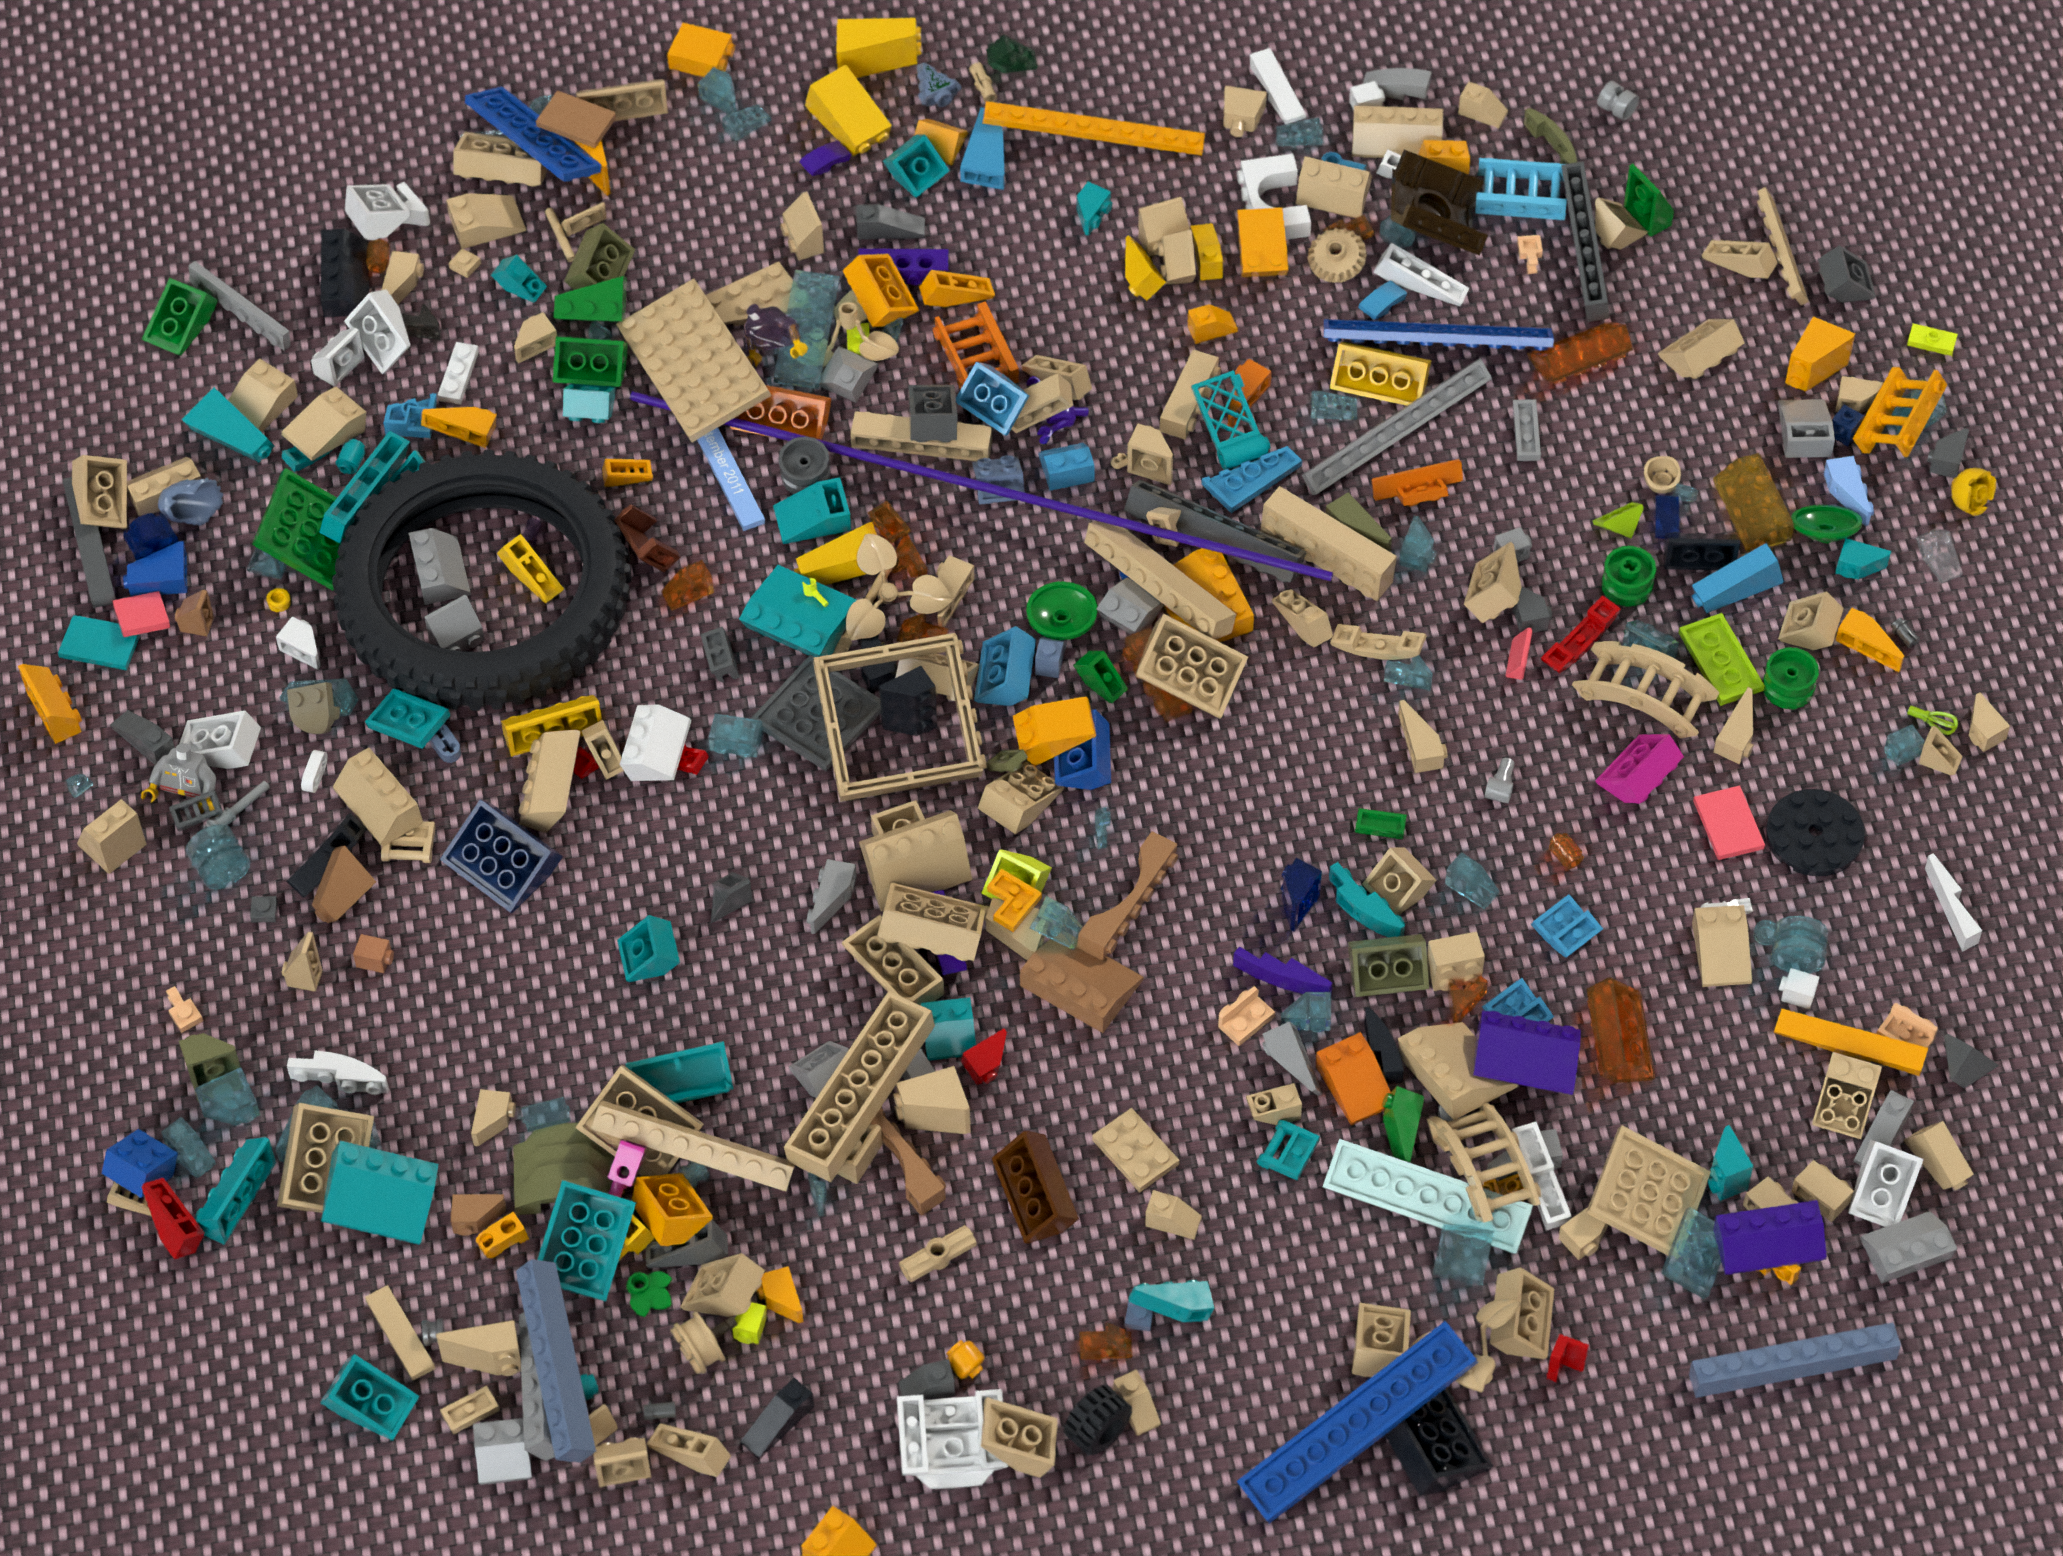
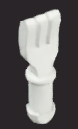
[1700,898,1753,914]

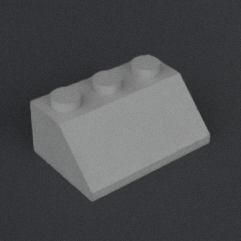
[409,528,471,605]
[1860,1211,1957,1284]

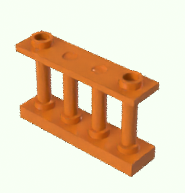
[932,301,1019,389]

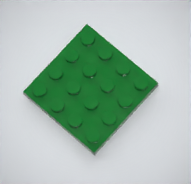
[252,468,342,591]

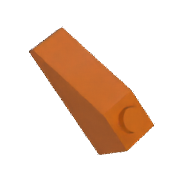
[1228,359,1271,428]

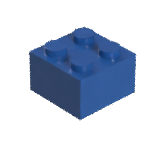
[101,1129,178,1198]

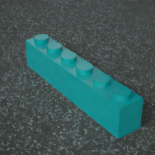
[319,431,410,543]

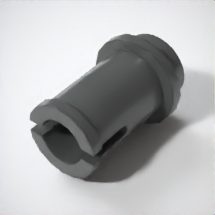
[1891,618,1920,648]
[643,1401,676,1422]

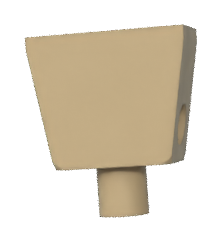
[1224,86,1267,137]

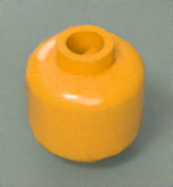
[946,1340,985,1379]

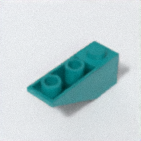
[1128,1280,1214,1322]

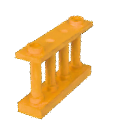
[1853,367,1947,457]

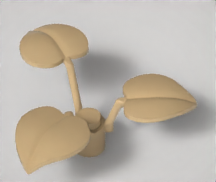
[793,290,899,368]
[846,534,952,641]
[1410,1299,1520,1392]

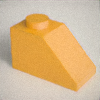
[1188,304,1238,344]
[757,1266,803,1323]

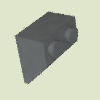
[1818,245,1876,303]

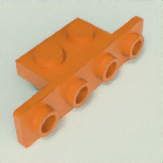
[1371,459,1463,506]

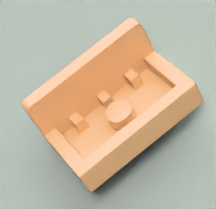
[1876,1003,1938,1048]

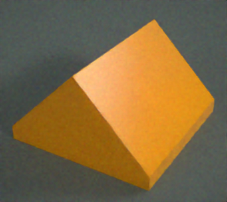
[914,119,968,166]

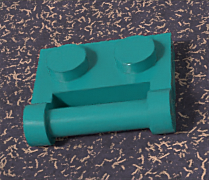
[1256,1120,1320,1181]

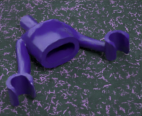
[1026,376,1089,444]

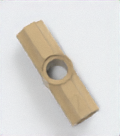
[899,1225,977,1282]

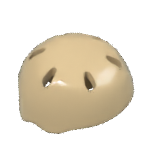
[1644,456,1681,494]

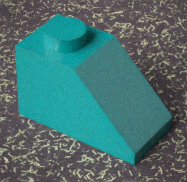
[1835,538,1891,580]

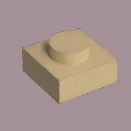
[449,248,481,278]

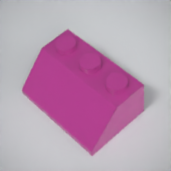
[1595,734,1684,804]

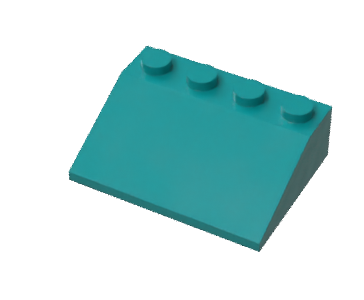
[739,565,857,657]
[321,1141,438,1245]
[537,1180,636,1302]

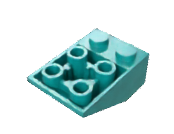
[773,477,851,544]

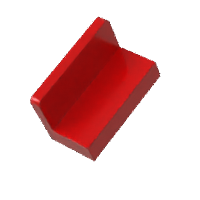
[1547,1334,1589,1382]

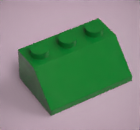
[553,337,628,387]

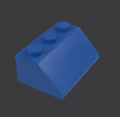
[1054,709,1111,790]

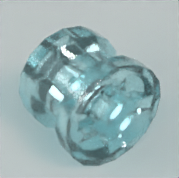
[678,1161,709,1189]

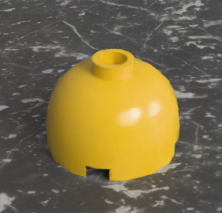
[1951,468,1996,516]

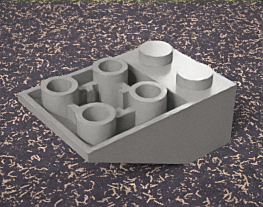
[1778,399,1835,458]

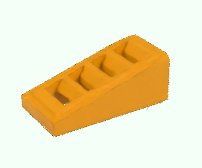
[602,459,653,487]

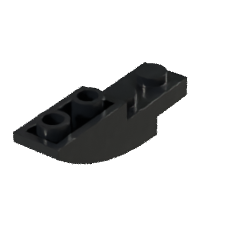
[286,813,367,898]

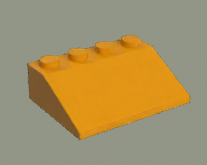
[1164,548,1254,642]

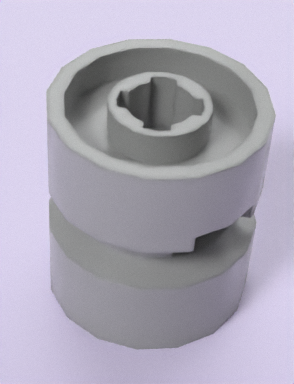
[1597,81,1639,121]

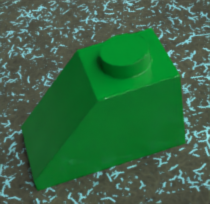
[1073,651,1128,703]

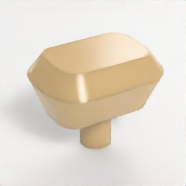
[1110,453,1128,469]

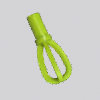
[1907,705,1958,735]

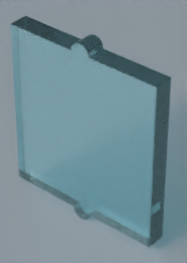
[521,1097,571,1132]

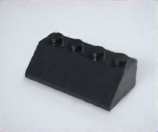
[320,229,369,318]

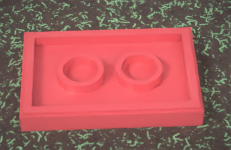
[1693,786,1765,860]

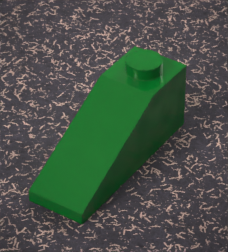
[1382,1086,1425,1163]

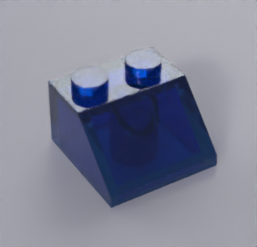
[1281,857,1322,932]

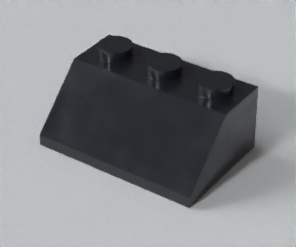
[1663,532,1740,571]
[879,666,937,736]

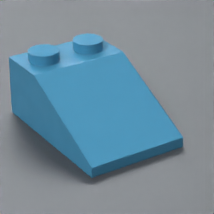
[956,361,1029,436]

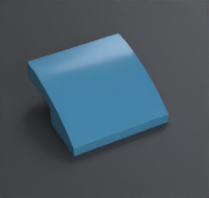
[1531,894,1603,958]
[1482,978,1554,1022]

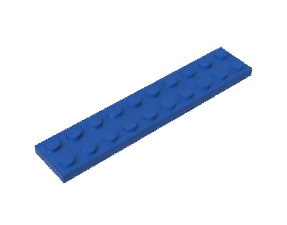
[1323,319,1554,350]
[1237,1321,1478,1524]

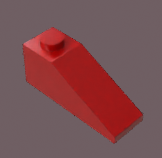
[141,1178,205,1259]

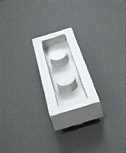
[438,342,479,405]

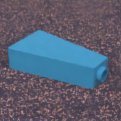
[960,108,1005,190]
[1692,543,1784,613]

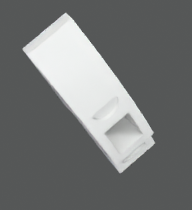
[287,1051,389,1095]

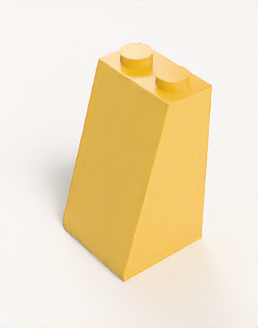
[837,18,921,78]
[805,65,892,156]

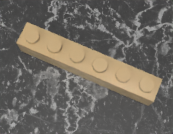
[851,411,992,461]

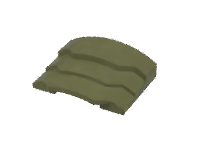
[513,1123,615,1215]

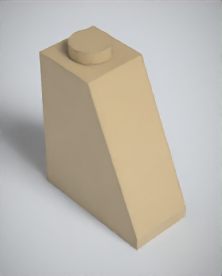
[984,898,1050,961]
[1903,1121,1974,1190]

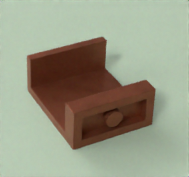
[614,504,681,572]

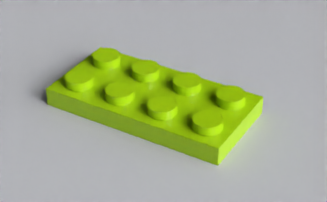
[1678,613,1765,706]

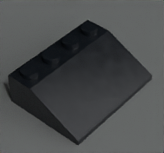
[1385,1387,1493,1496]

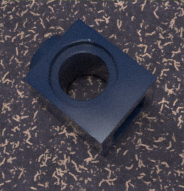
[1832,404,1864,447]

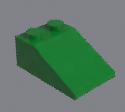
[1623,163,1674,237]
[142,278,218,356]

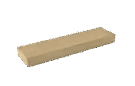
[365,1285,435,1381]

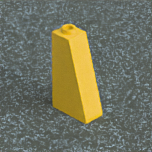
[794,522,877,585]

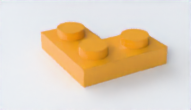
[987,869,1042,933]

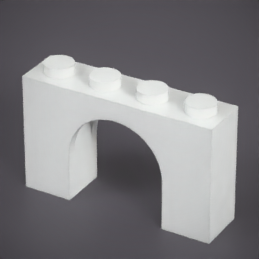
[1237,154,1311,240]

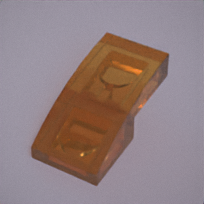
[1322,214,1374,240]

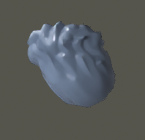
[158,478,223,526]

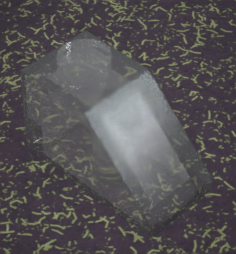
[1916,528,1963,583]

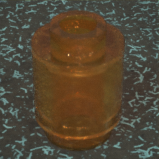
[366,239,390,273]
[1549,833,1584,869]

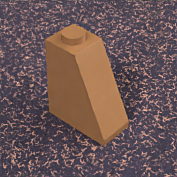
[312,845,376,923]

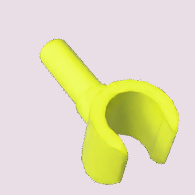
[802,578,829,607]

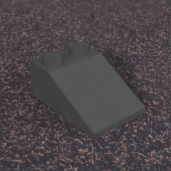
[908,385,957,443]

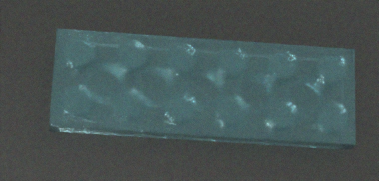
[774,270,840,389]

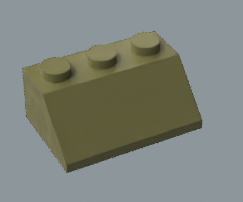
[564,223,635,290]
[1348,934,1429,997]
[179,1033,246,1103]

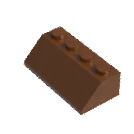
[992,1130,1079,1244]

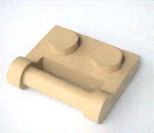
[381,821,436,863]

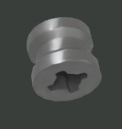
[422,1318,445,1346]

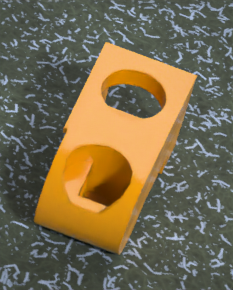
[476,1211,529,1258]

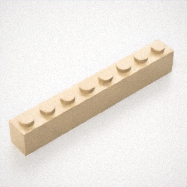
[1084,521,1236,640]
[591,1100,794,1191]

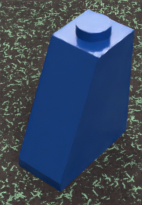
[123,541,188,597]

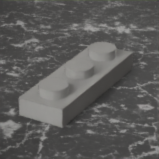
[1512,400,1541,461]

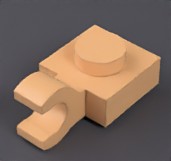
[1517,235,1543,274]
[166,986,203,1033]

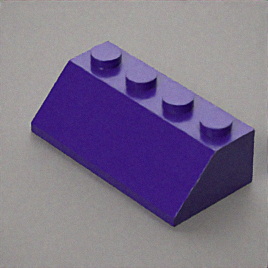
[1713,1200,1827,1275]

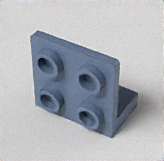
[972,455,1025,505]

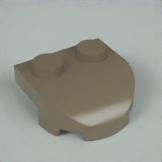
[287,682,340,734]

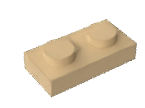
[440,1386,500,1435]

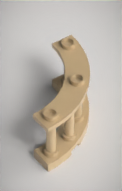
[1572,641,1719,738]
[1427,1103,1541,1223]

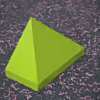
[1593,502,1644,539]

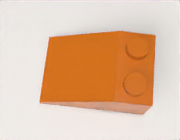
[1315,1032,1391,1126]

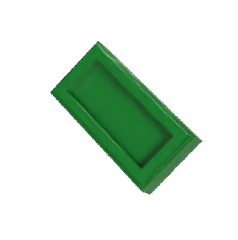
[1355,808,1407,839]

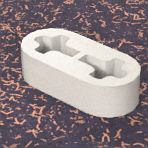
[301,750,328,793]

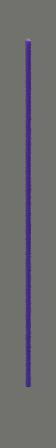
[630,392,1333,581]

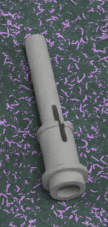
[204,781,270,837]

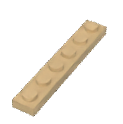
[1757,187,1809,305]

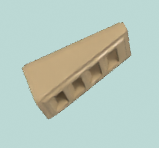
[106,1182,152,1216]

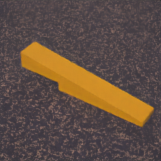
[1774,1009,1928,1076]

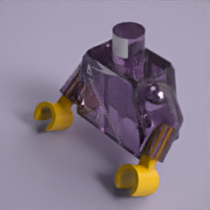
[744,304,808,367]

